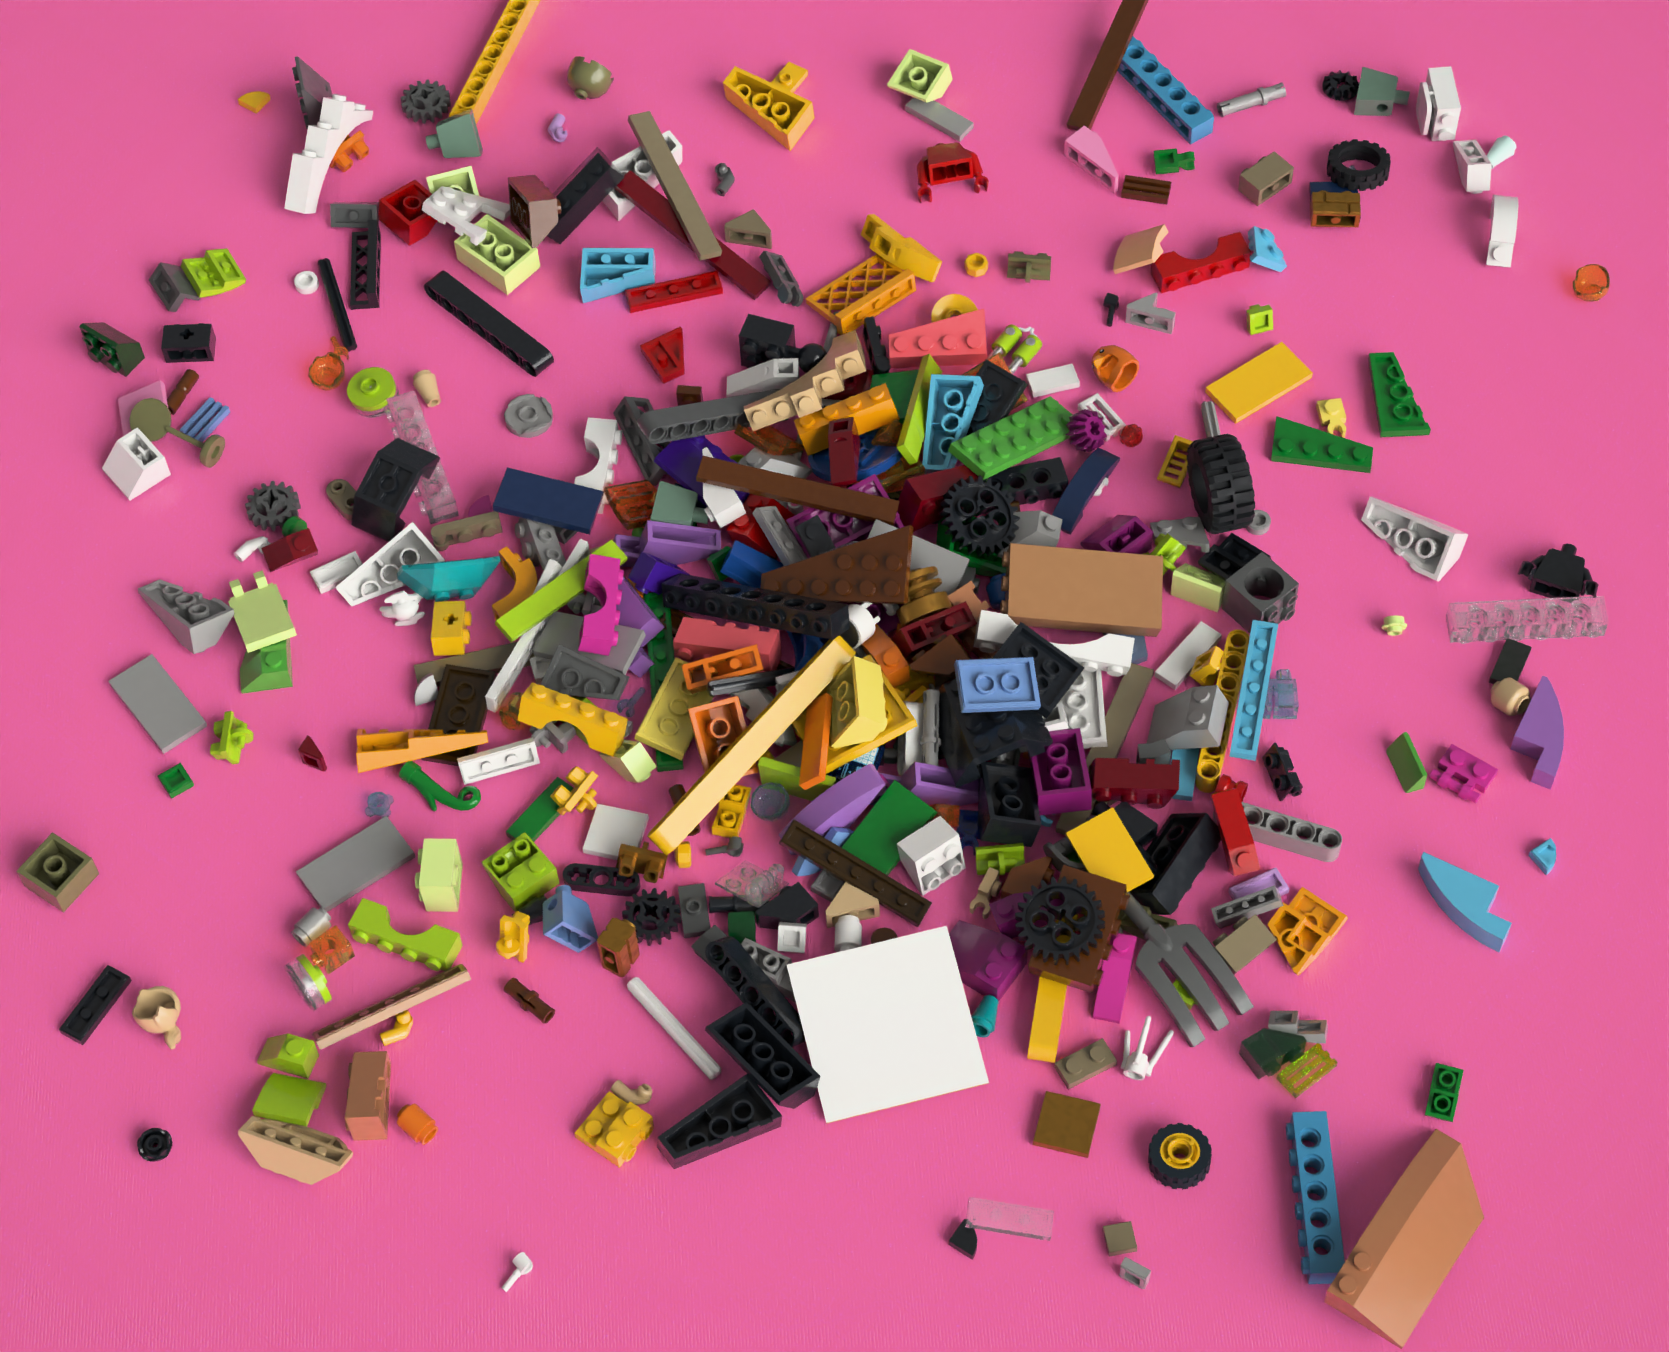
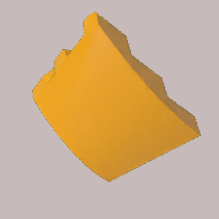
[1268,887,1348,976]

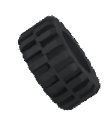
[1187,433,1255,534]

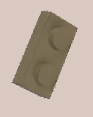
[1054,1038,1117,1090]

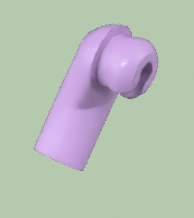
[548,113,568,143]

